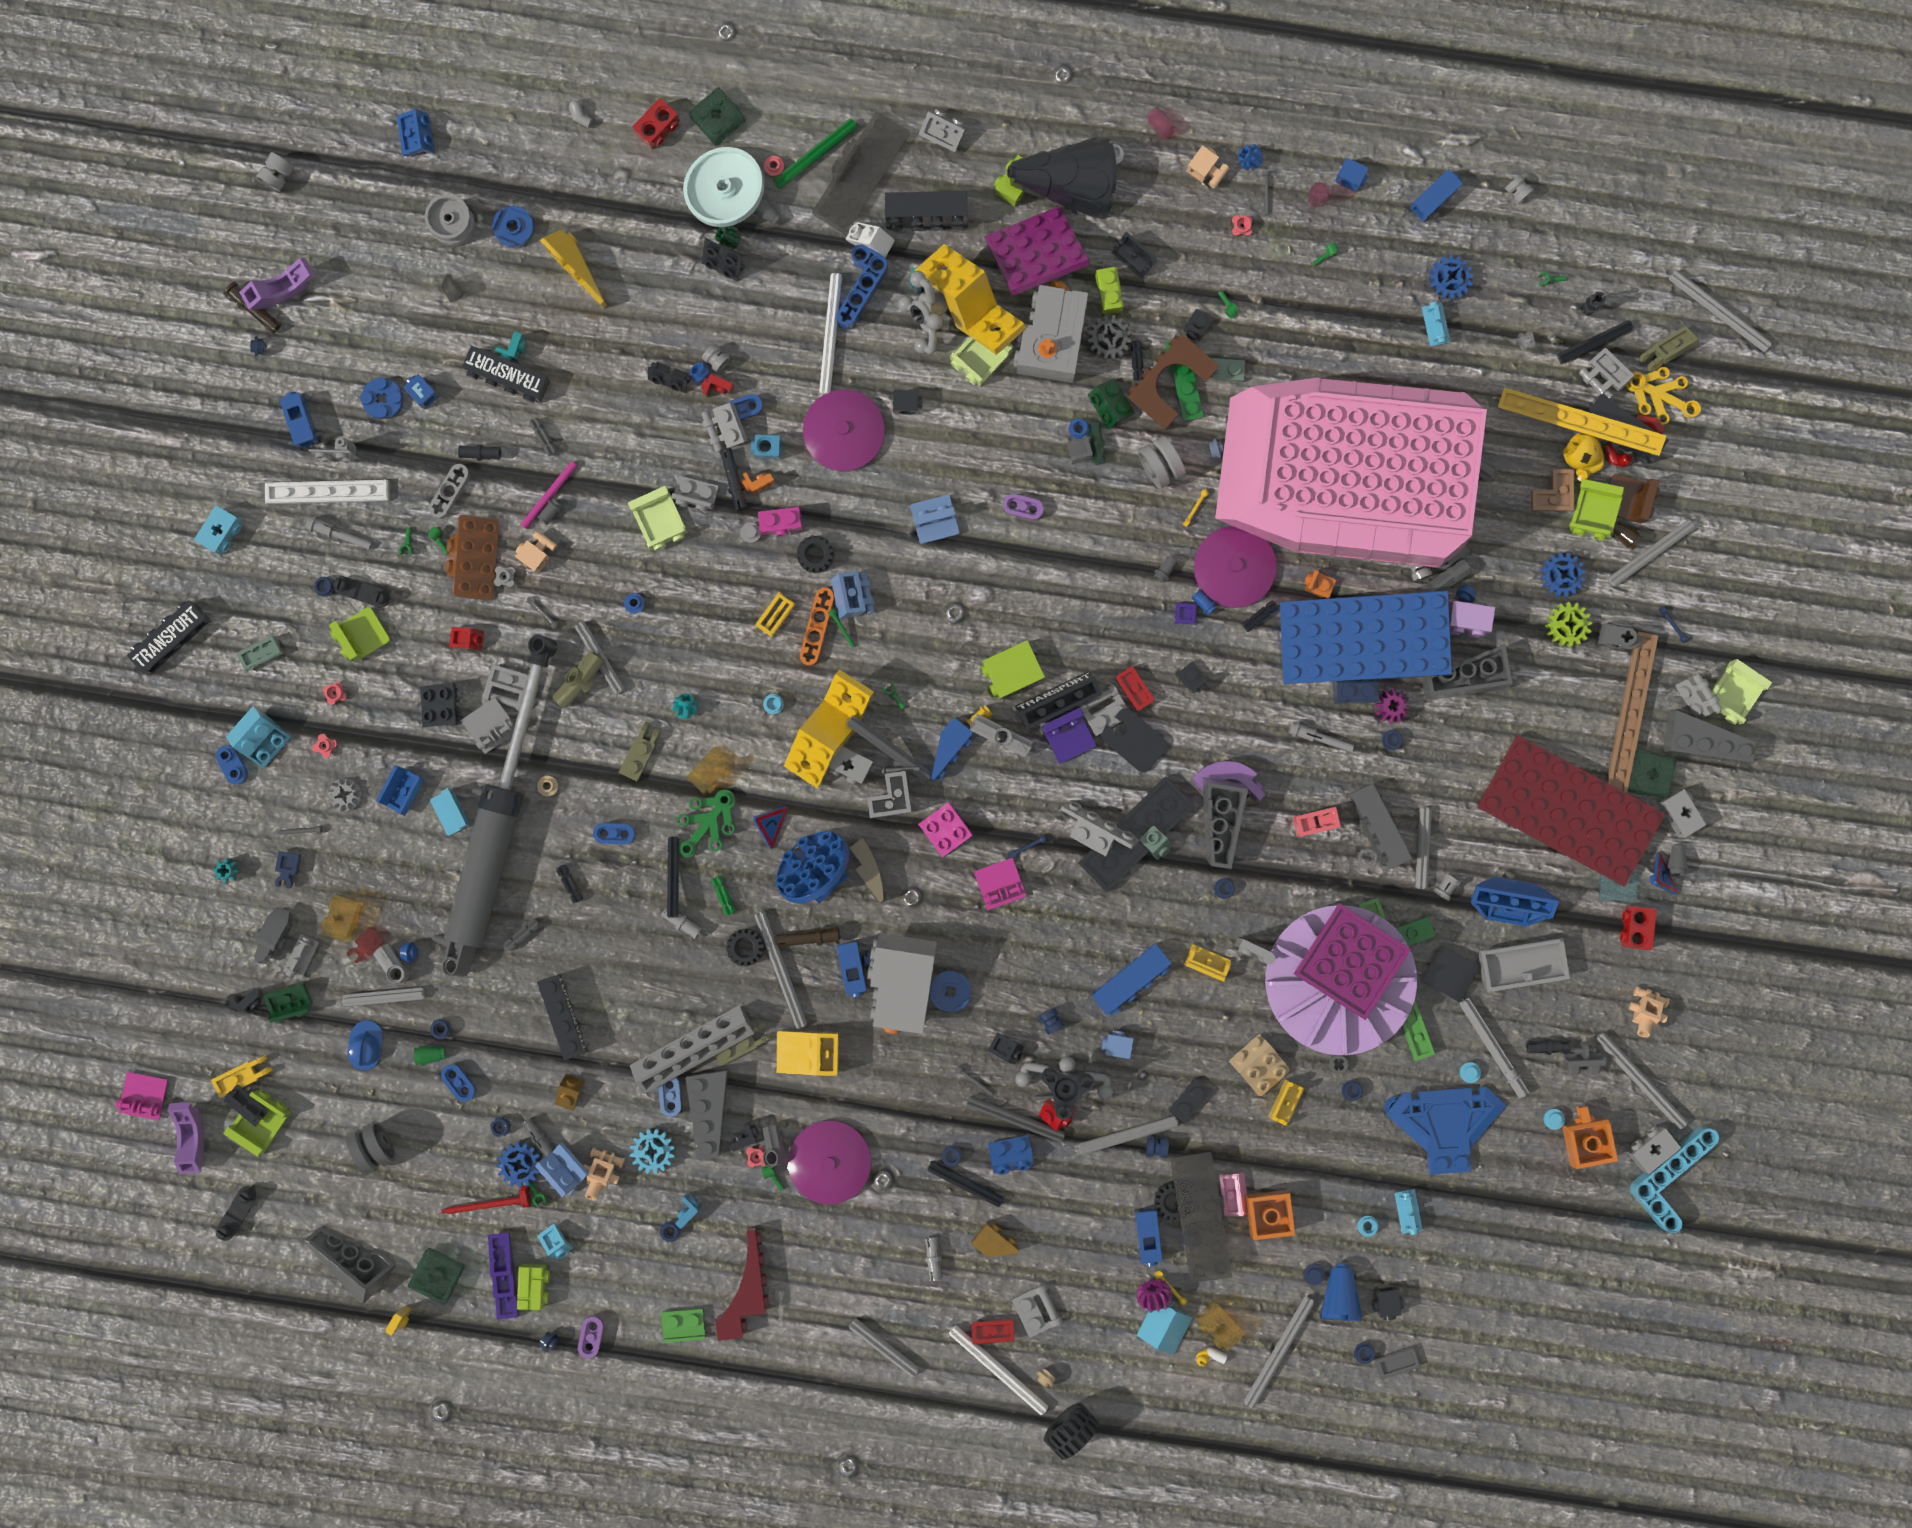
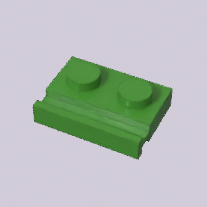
[661,1307,706,1343]

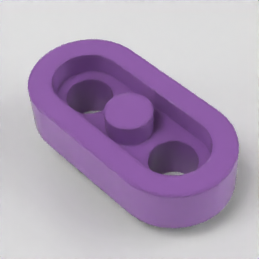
[1003,494,1043,520]
[578,1315,604,1359]

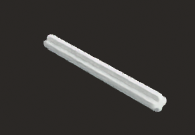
[819,273,842,394]
[949,1325,1048,1415]

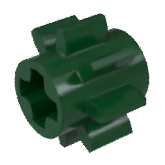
[715,226,741,250]

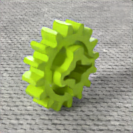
[1545,602,1592,647]

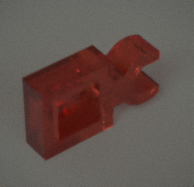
[347,927,385,963]

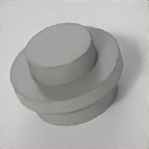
[740,522,761,543]

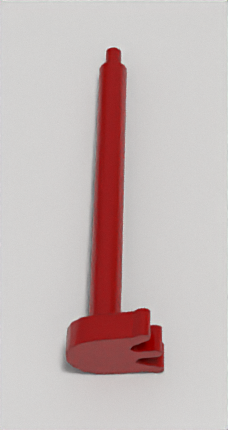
[441,1185,531,1214]

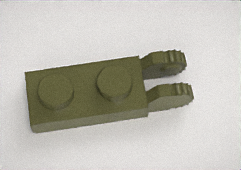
[1639,326,1699,372]
[619,722,661,782]
[715,1023,772,1066]

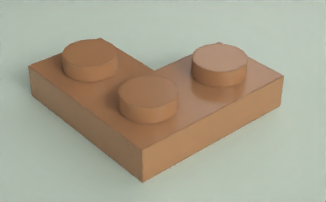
[1531,469,1574,512]

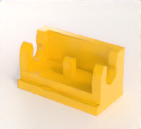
[1184,944,1231,982]
[1268,1079,1304,1126]

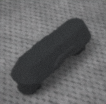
[333,576,391,607]
[216,1186,256,1241]

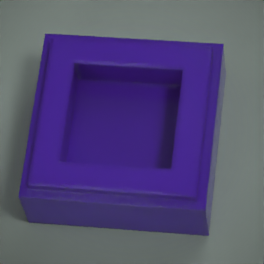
[1174,603,1197,625]

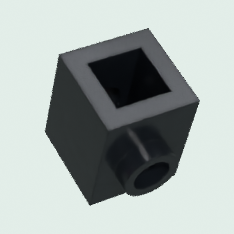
[1372,1286,1404,1320]

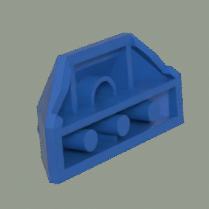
[1471,876,1559,926]

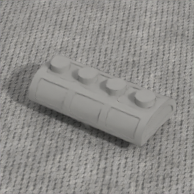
[1479,938,1570,992]

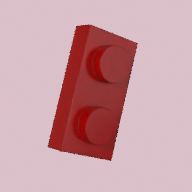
[1115,666,1155,712]
[971,1320,1015,1345]

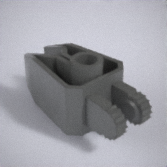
[254,907,293,964]

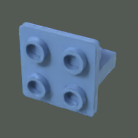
[910,495,959,544]
[535,1143,589,1198]

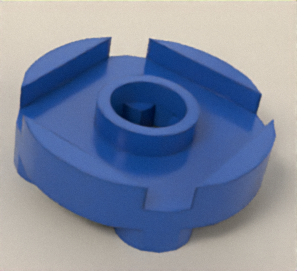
[492,205,534,248]
[360,377,403,419]
[930,970,971,1012]

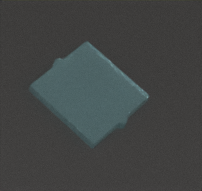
[1598,867,1639,901]

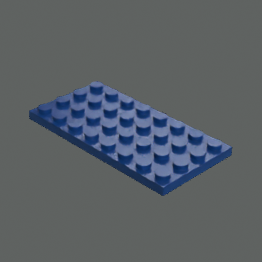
[1280,591,1452,685]

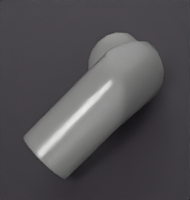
[569,99,593,128]

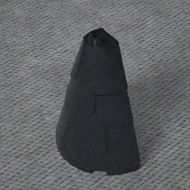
[1007,137,1117,219]

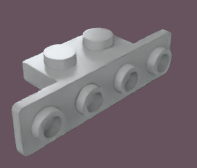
[1060,801,1139,856]

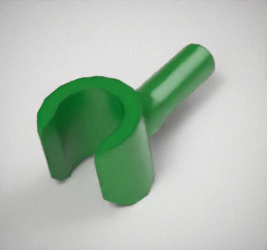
[1312,242,1338,266]
[1538,272,1566,287]
[1218,290,1238,319]
[428,526,449,554]
[399,527,414,556]
[883,682,906,709]
[761,1166,785,1191]
[528,1181,549,1209]

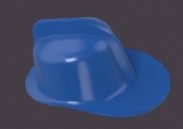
[347,1020,383,1070]

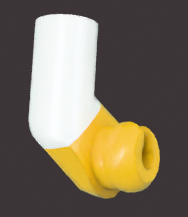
[1196,1347,1228,1366]

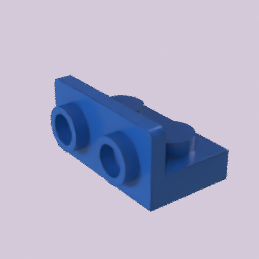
[397,109,434,157]

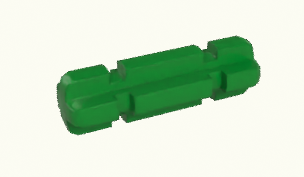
[711,876,736,916]

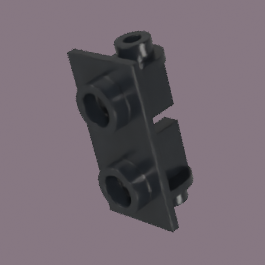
[648,362,691,393]
[223,1084,269,1127]

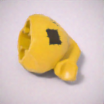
[1563,433,1605,482]

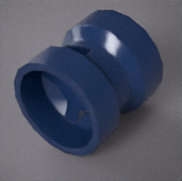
[1037,1007,1065,1035]
[1145,1136,1169,1159]

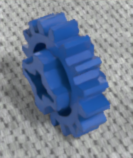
[1428,255,1474,301]
[1539,552,1586,598]
[496,1141,541,1188]

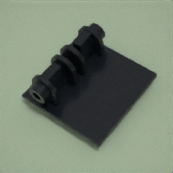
[702,238,745,282]
[420,683,460,728]

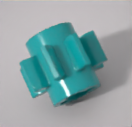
[672,693,699,719]
[212,858,241,884]

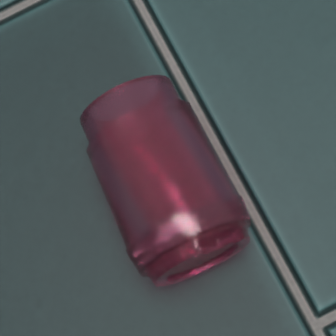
[1146,107,1176,140]
[1307,182,1330,208]

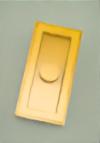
[385,1305,412,1336]

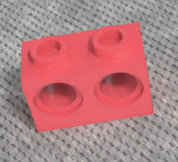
[1292,807,1341,837]

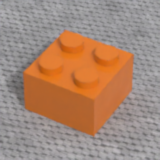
[1245,1190,1295,1240]

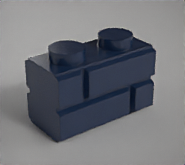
[1333,681,1379,704]

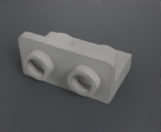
[918,109,968,152]
[671,476,719,512]

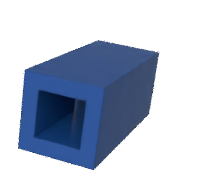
[1410,169,1463,223]
[279,392,320,449]
[836,941,867,998]
[1134,1208,1162,1266]

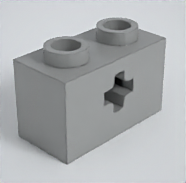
[828,747,874,786]
[1657,789,1706,838]
[1627,1126,1681,1174]

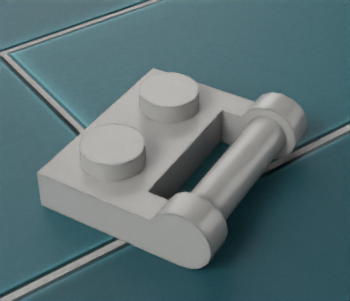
[482,664,528,711]
[1078,684,1128,736]
[1235,938,1275,964]
[1011,1283,1063,1338]

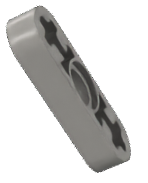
[429,464,470,519]

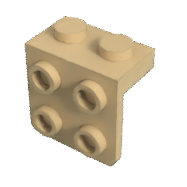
[1229,1034,1290,1096]

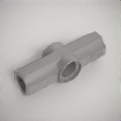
[970,714,1033,757]

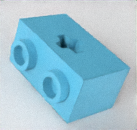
[194,505,243,555]

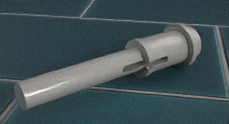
[306,516,372,550]
[1288,721,1354,752]

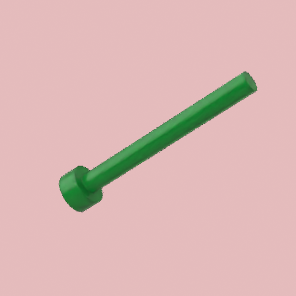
[827,608,855,647]

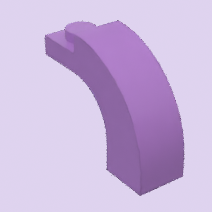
[239,258,315,310]
[1191,761,1265,801]
[168,1102,204,1174]

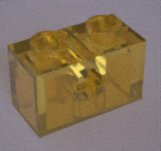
[321,894,364,942]
[1196,1299,1245,1351]

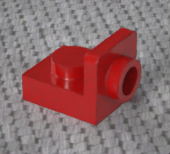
[701,374,735,397]
[449,627,484,651]

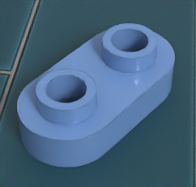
[658,1077,682,1117]

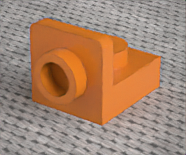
[742,472,776,495]
[1304,569,1336,599]

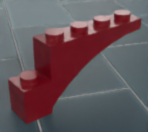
[715,1227,770,1341]

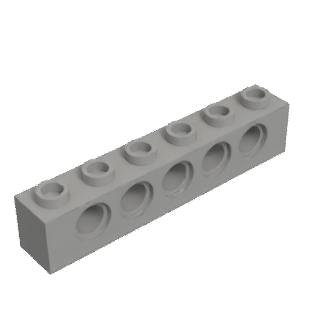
[630,1005,754,1094]

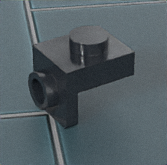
[227,989,264,1013]

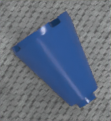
[1320,1264,1362,1321]

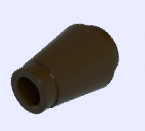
[1613,522,1643,550]

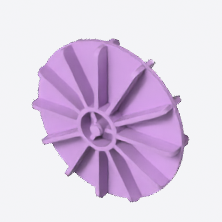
[1265,905,1417,1055]

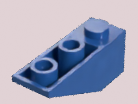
[931,717,973,781]

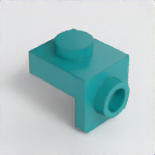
[495,331,527,361]

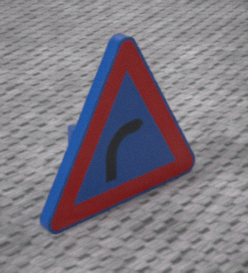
[753,806,789,849]
[1650,852,1678,895]

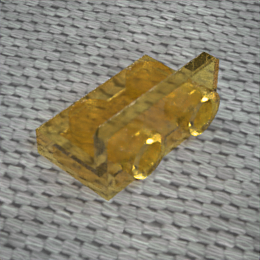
[686,747,732,794]

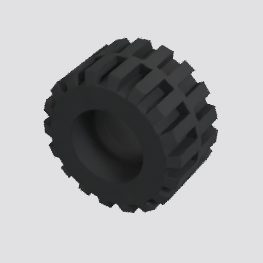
[1044,1402,1099,1460]

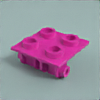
[918,802,973,858]
[974,858,1026,910]
[115,1072,168,1121]

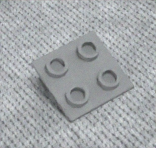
[309,437,361,463]
[460,697,515,754]

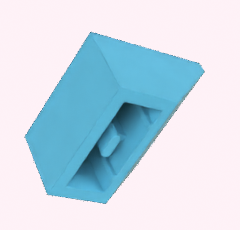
[226,706,291,768]

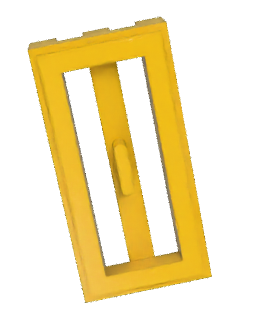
[755,592,796,637]

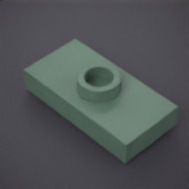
[236,635,284,672]

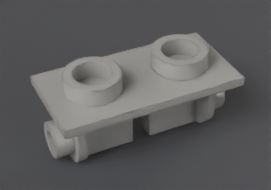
[283,934,320,980]

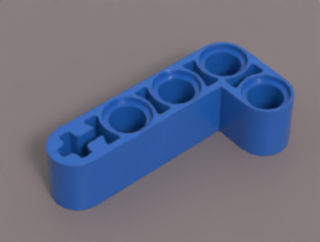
[837,244,888,330]

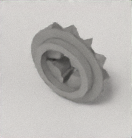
[328,779,362,811]

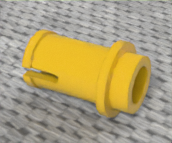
[967,705,993,726]

